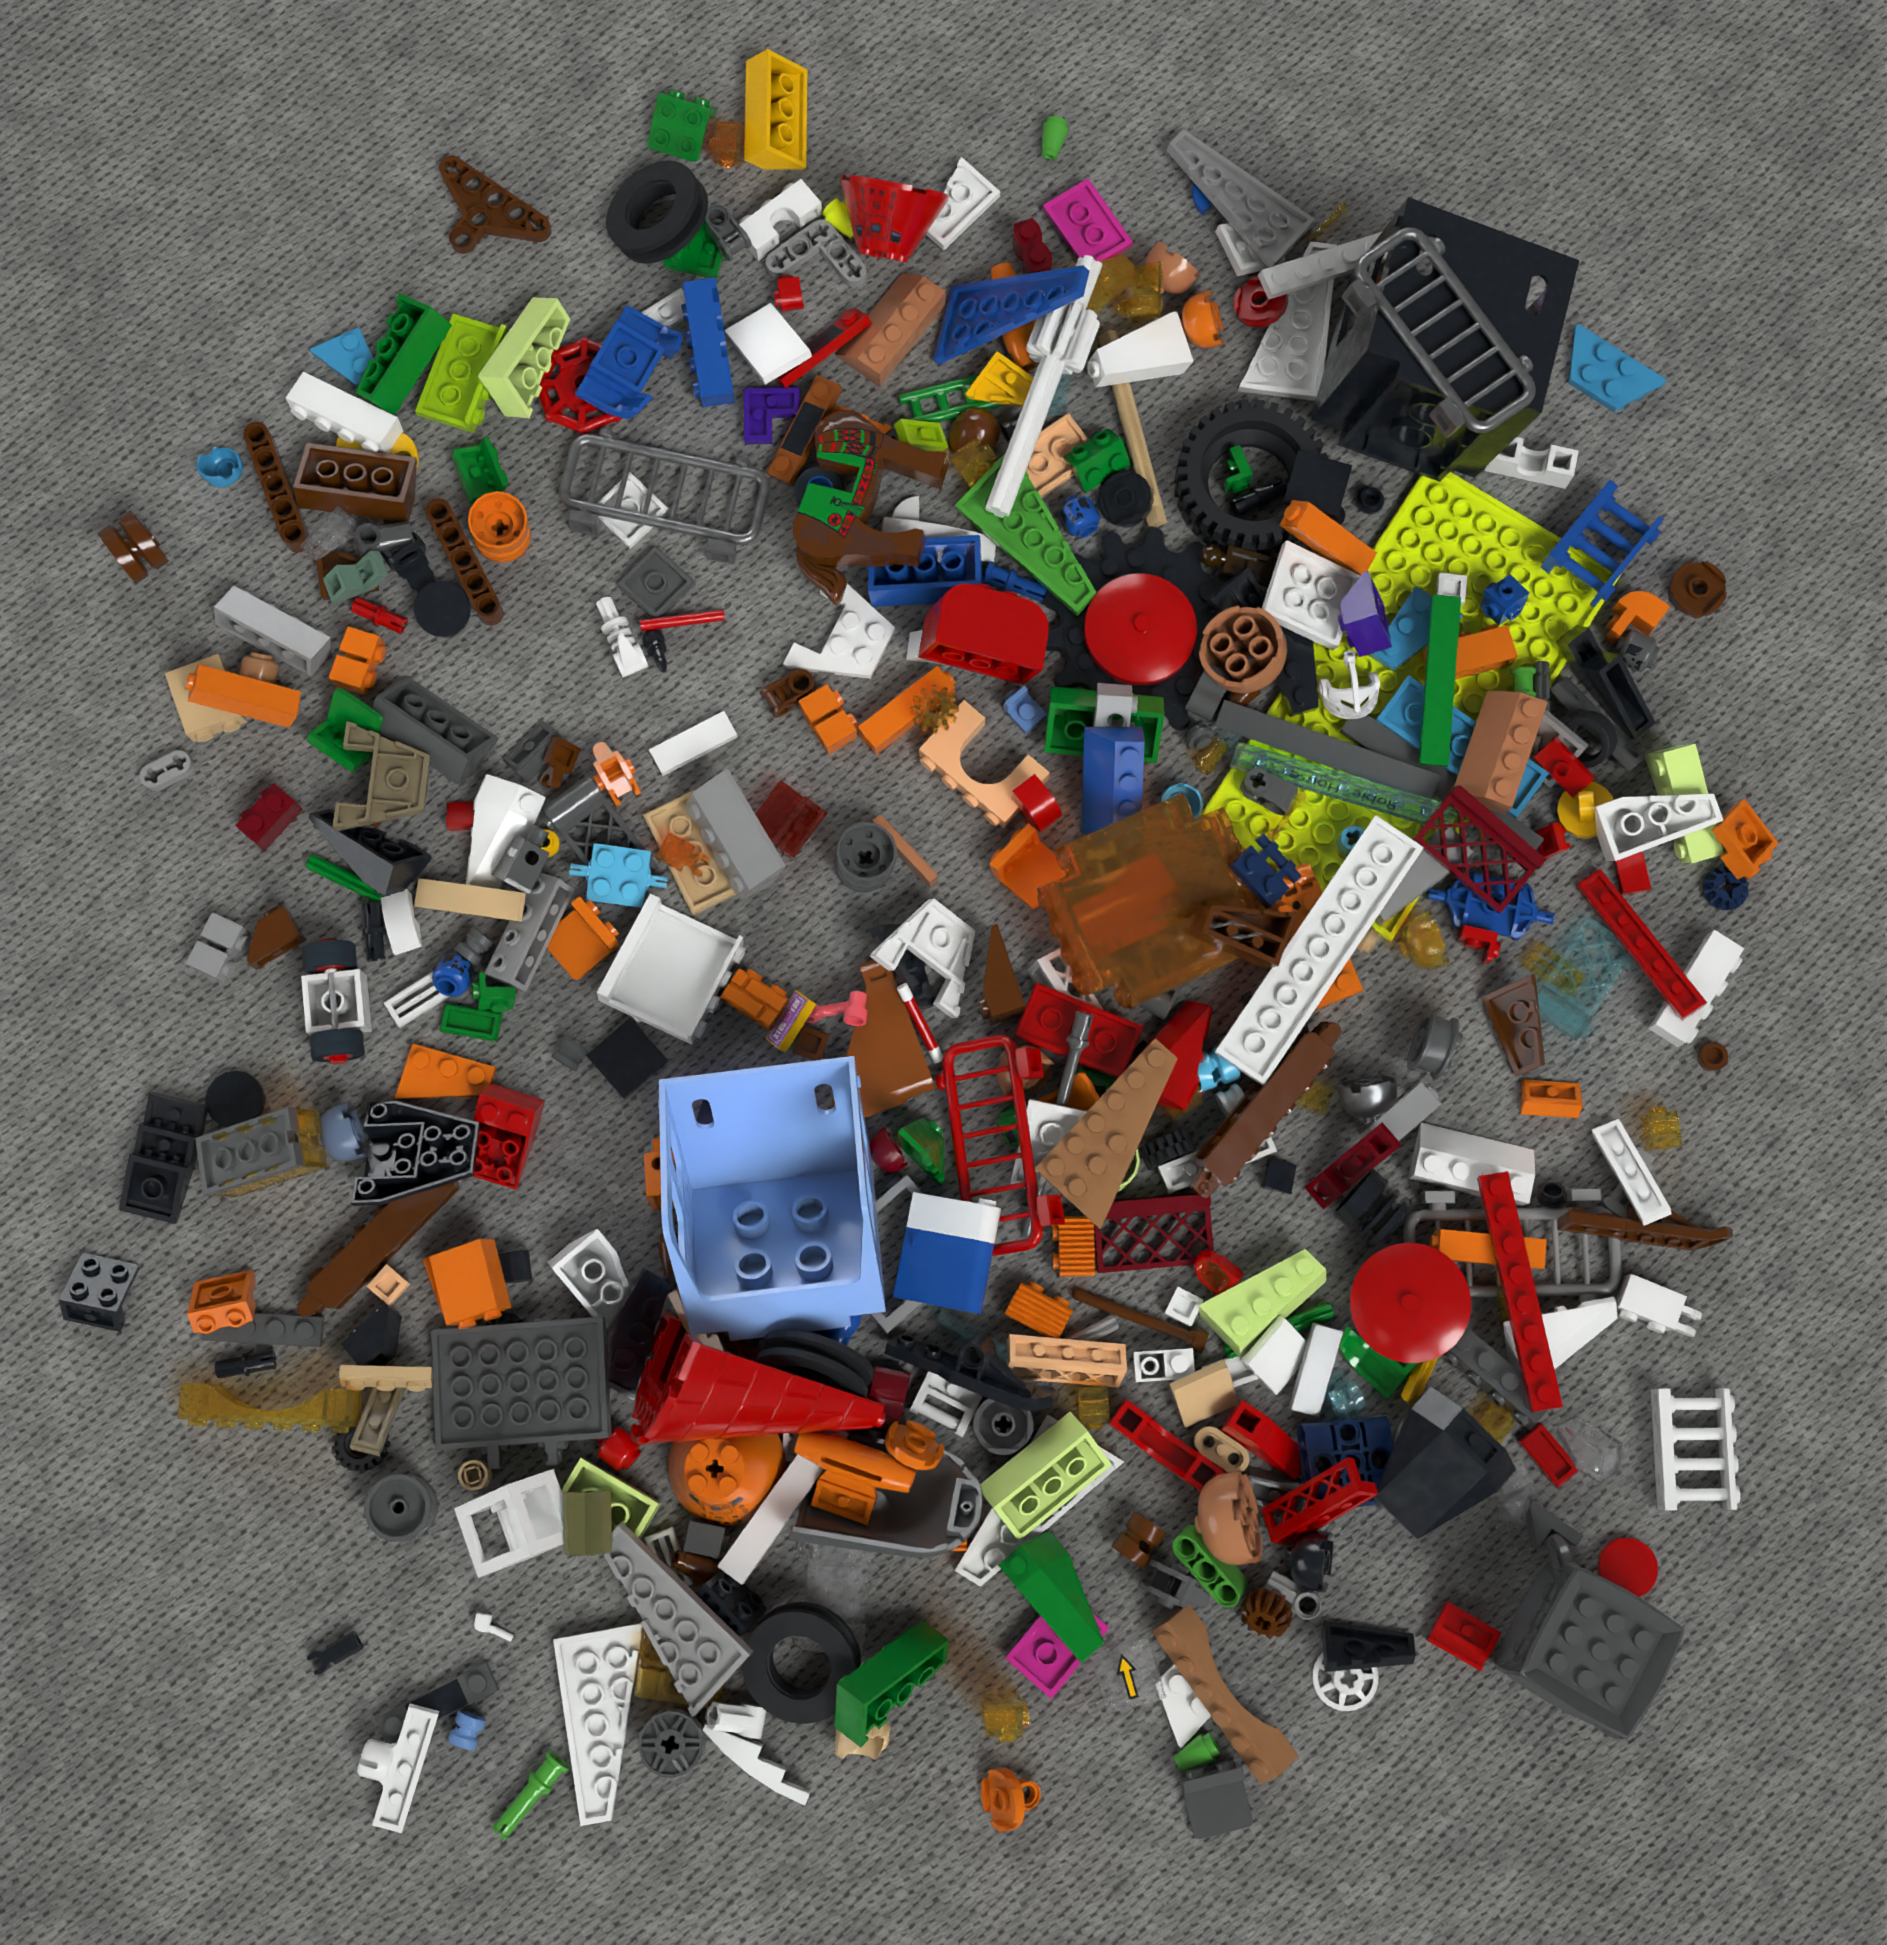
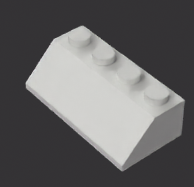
[1408,1122,1535,1207]

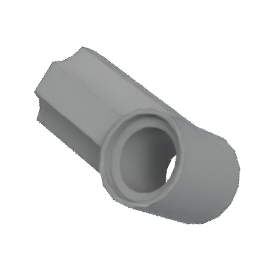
[1264,1570,1322,1620]

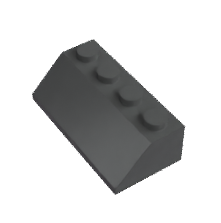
[372,677,499,785]

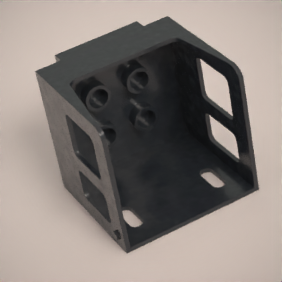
[1311,197,1579,482]

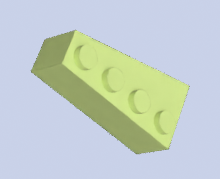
[1644,744,1724,864]

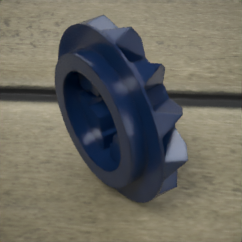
[1702,865,1749,911]

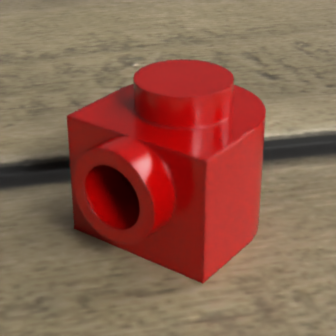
[774,275,804,312]

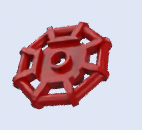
[538,337,622,435]

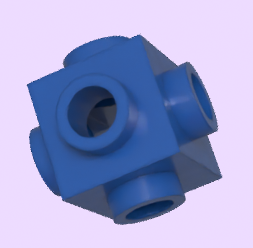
[1480,575,1530,625]

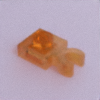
[655,832,710,877]

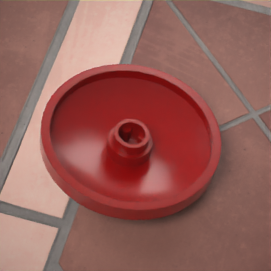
[1084,574,1197,685]
[1350,1243,1471,1363]

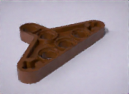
[439,156,552,254]

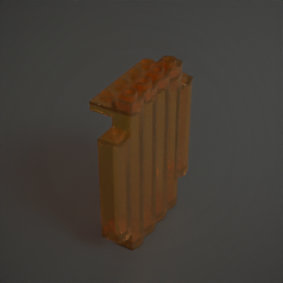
[1036,793,1267,1009]

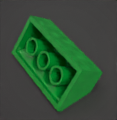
[1044,686,1165,763]

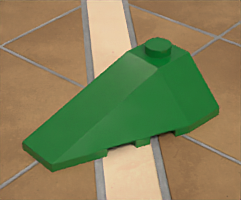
[898,1118,945,1187]
[998,1531,1105,1664]

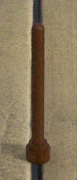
[1072,1289,1209,1354]

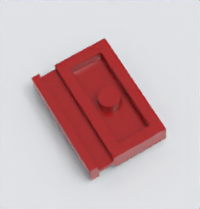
[1426,1601,1501,1671]

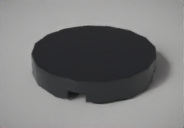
[1098,471,1154,528]
[414,581,471,638]
[205,1071,266,1127]

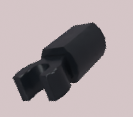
[307,1631,364,1675]

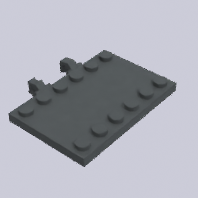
[431,1317,612,1470]

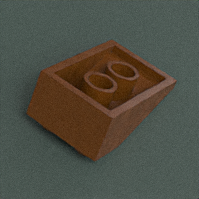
[978,924,1025,1026]

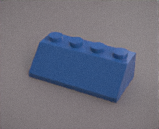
[868,535,983,607]
[1081,727,1145,846]

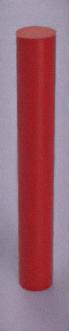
[639,609,725,631]

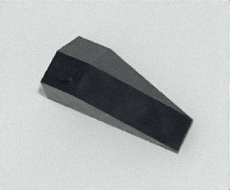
[309,809,432,896]

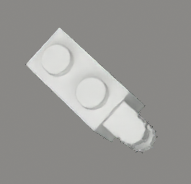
[1615,1274,1702,1337]

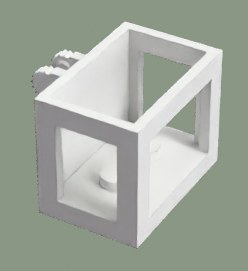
[454,1469,564,1578]

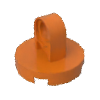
[884,1420,944,1470]
[980,1767,1041,1832]

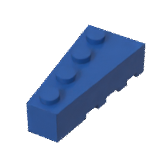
[681,277,735,407]

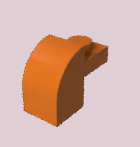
[1604,591,1671,644]

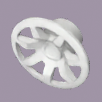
[1312,1652,1378,1711]

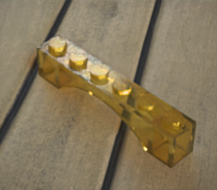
[177,1383,363,1433]

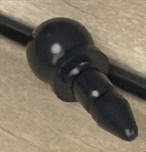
[642,629,667,673]

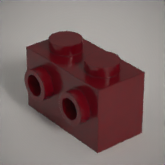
[235,783,303,851]

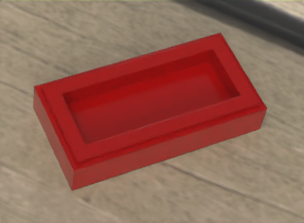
[1517,1422,1580,1488]

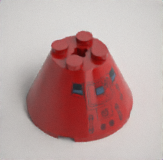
[840,174,949,263]

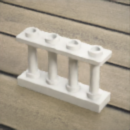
[1651,1388,1740,1510]

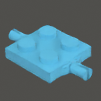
[569,843,668,908]

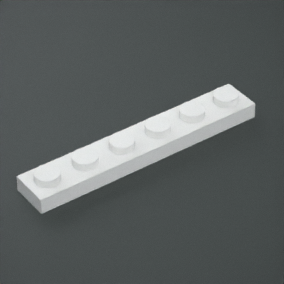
[1258,232,1388,300]

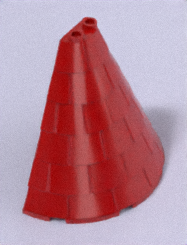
[630,1310,886,1445]

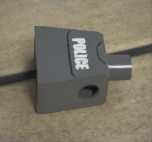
[492,825,549,894]

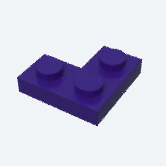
[744,387,800,445]

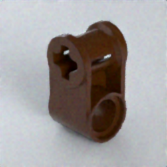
[760,669,816,718]

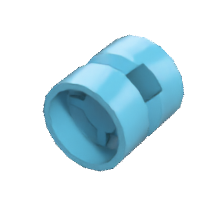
[1197,1047,1240,1092]

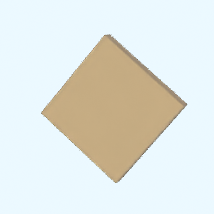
[1169,1359,1238,1428]

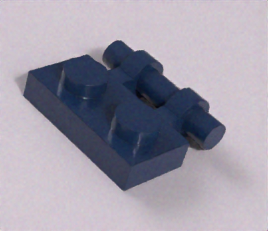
[1229,833,1301,909]

